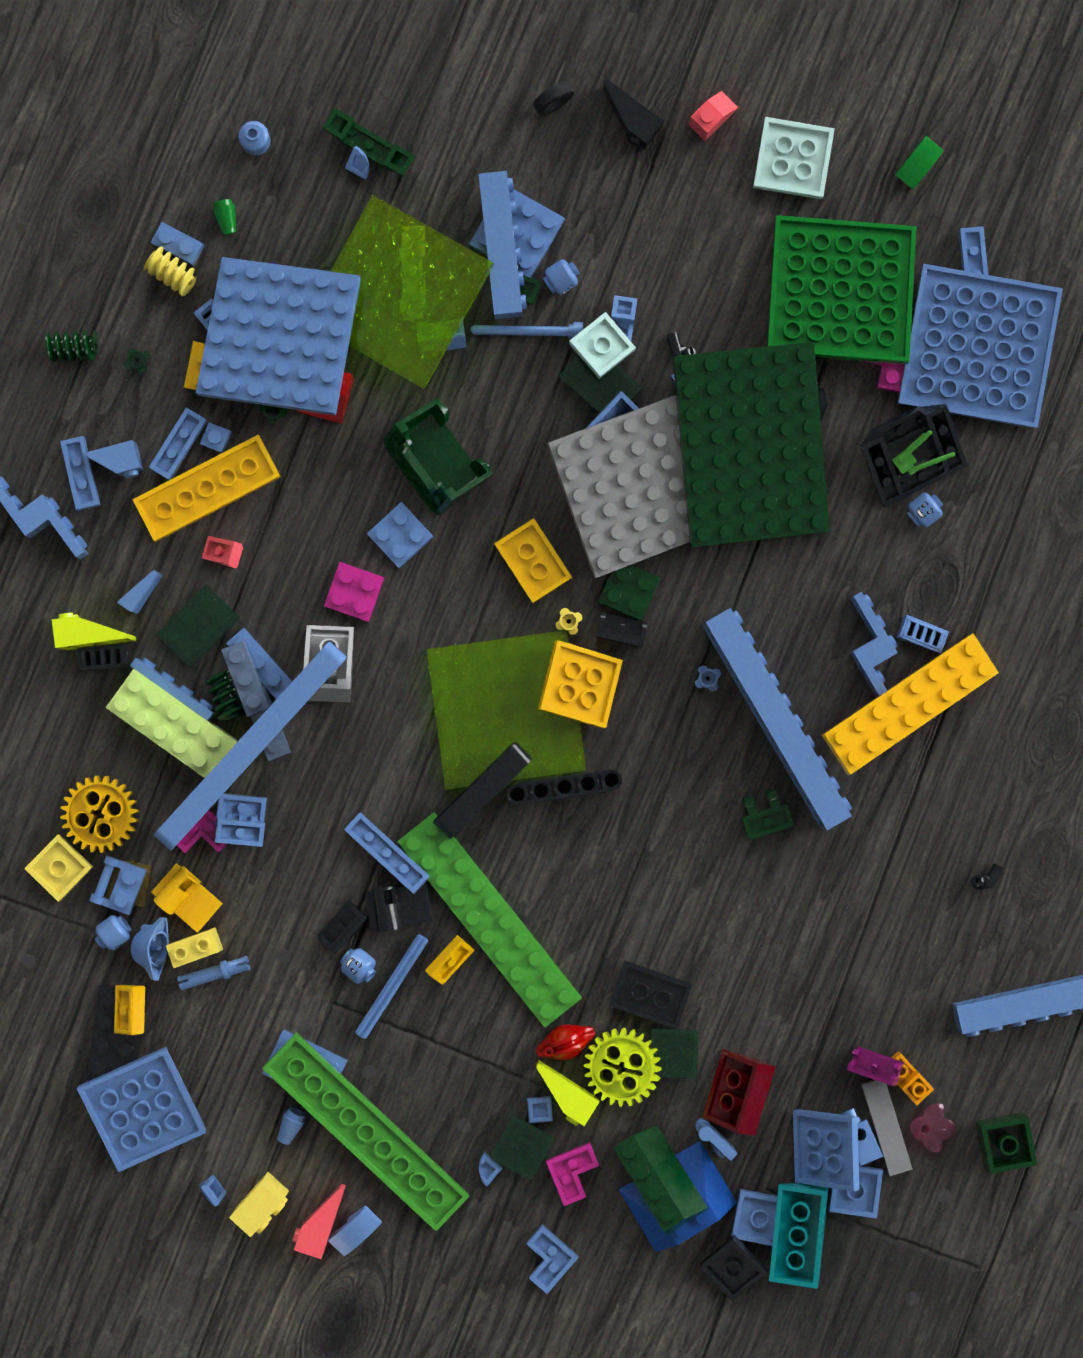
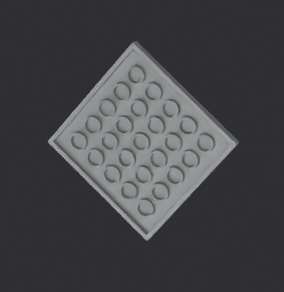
[547,395,690,578]

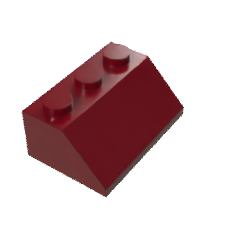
[702,1049,775,1136]

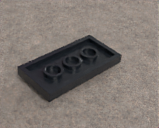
[86,984,148,1080]

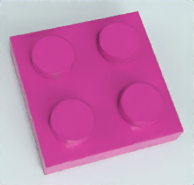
[324,562,385,622]

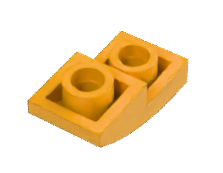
[891,1051,934,1105]

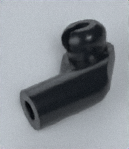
[667,332,696,356]

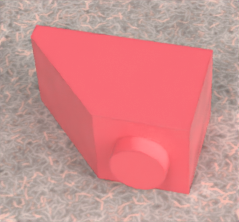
[689,91,738,141]

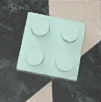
[569,312,636,379]

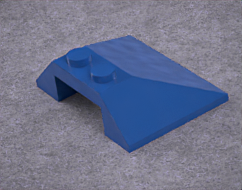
[619,1140,737,1252]

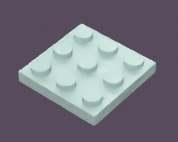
[753,117,835,200]

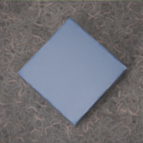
[527,1096,553,1123]

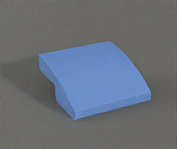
[214,793,267,847]

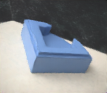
[345,146,370,179]
[479,1151,503,1186]

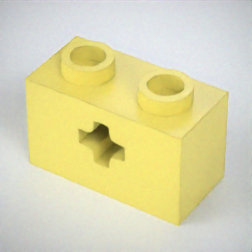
[166,927,223,968]

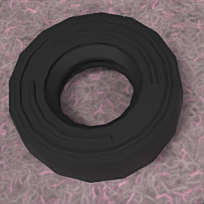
[533,81,574,116]

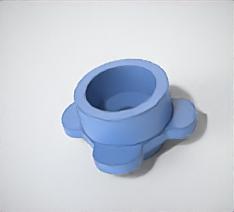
[695,666,721,692]

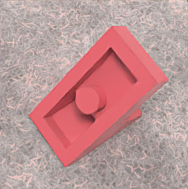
[202,536,243,568]

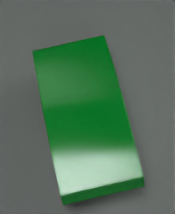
[895,136,944,189]

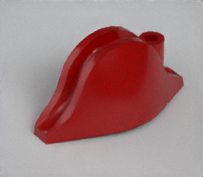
[535,1024,596,1060]

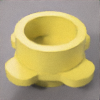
[556,608,582,635]

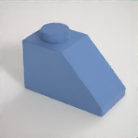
[87,440,144,479]

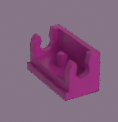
[847,1046,904,1086]

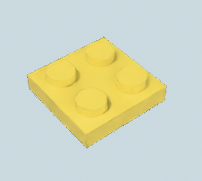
[25,834,93,902]

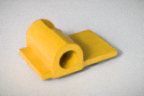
[151,863,223,933]

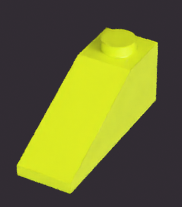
[536,1060,600,1126]

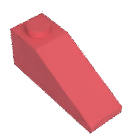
[292,1184,346,1259]

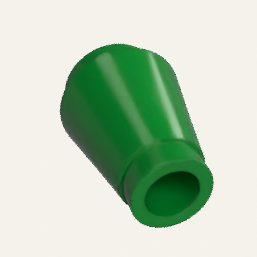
[212,199,237,236]

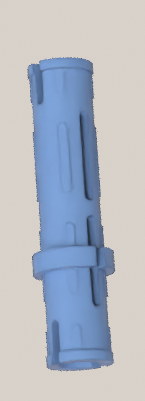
[177,956,251,991]

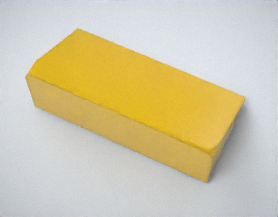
[114,985,145,1035]

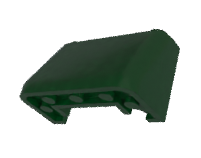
[384,398,493,515]

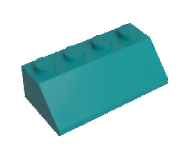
[769,1183,829,1289]

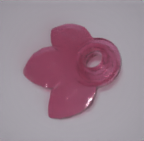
[910,1103,956,1152]

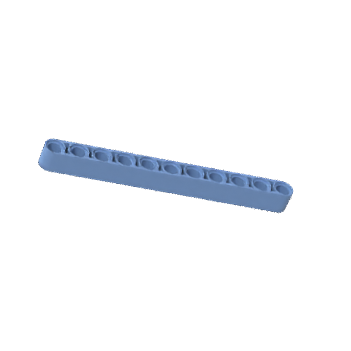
[153,641,347,851]

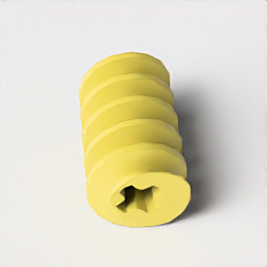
[144,246,197,297]

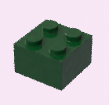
[975,1112,1038,1174]

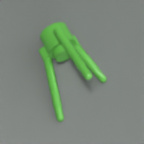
[892,430,955,475]

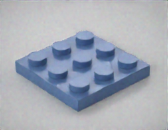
[469,190,565,278]
[793,1109,859,1192]

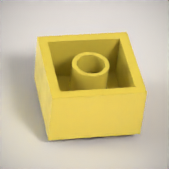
[229,1172,289,1237]

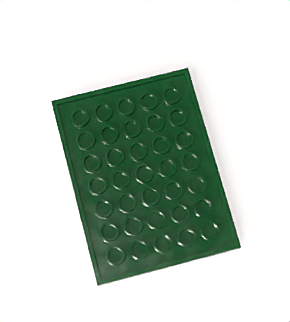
[672,342,830,547]

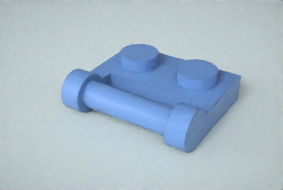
[89,855,147,915]
[695,1118,737,1161]

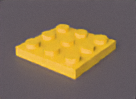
[538,640,623,729]

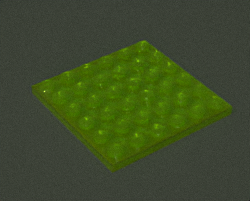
[331,195,494,389]
[427,630,586,790]

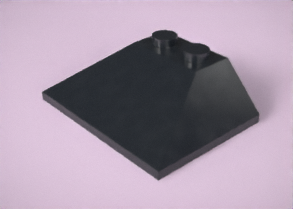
[860,404,968,507]

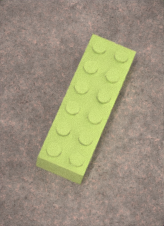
[106,669,238,778]

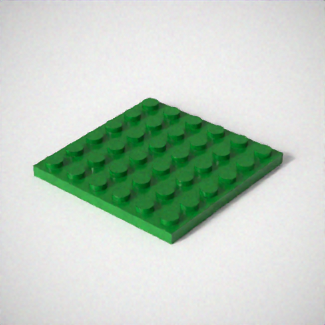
[767,215,916,364]

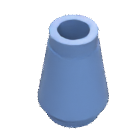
[277,1107,306,1145]

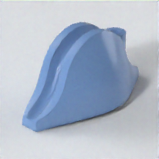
[131,917,169,981]

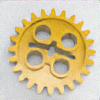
[60,776,139,853]

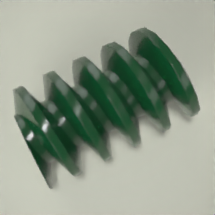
[45,330,98,362]
[205,669,246,721]

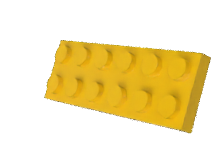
[132,434,281,542]

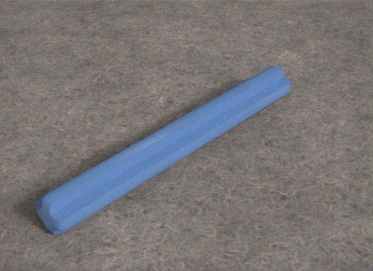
[356,934,428,1039]

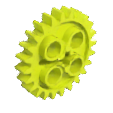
[584,1028,662,1107]

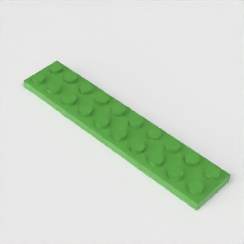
[397,812,582,1027]
[262,1032,469,1231]

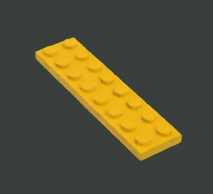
[822,634,999,775]

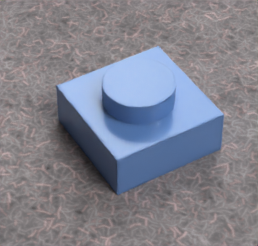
[200,422,232,453]

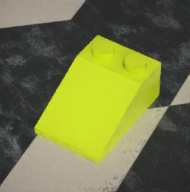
[52,613,136,650]

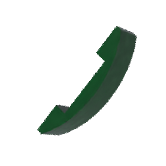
[322,108,415,177]

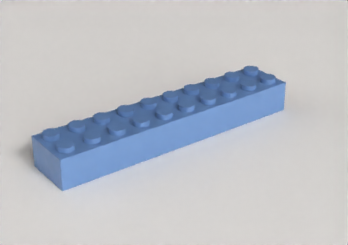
[702,608,852,830]

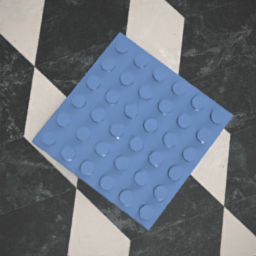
[196,257,361,415]
[897,264,1063,429]

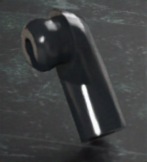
[971,863,1004,890]

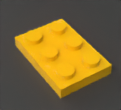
[494,518,572,603]

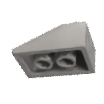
[303,625,354,703]

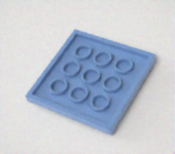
[77,1047,207,1172]

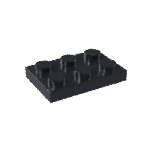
[609,960,693,1029]

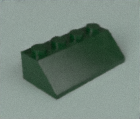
[613,1126,709,1235]

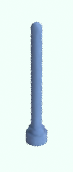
[470,322,583,339]

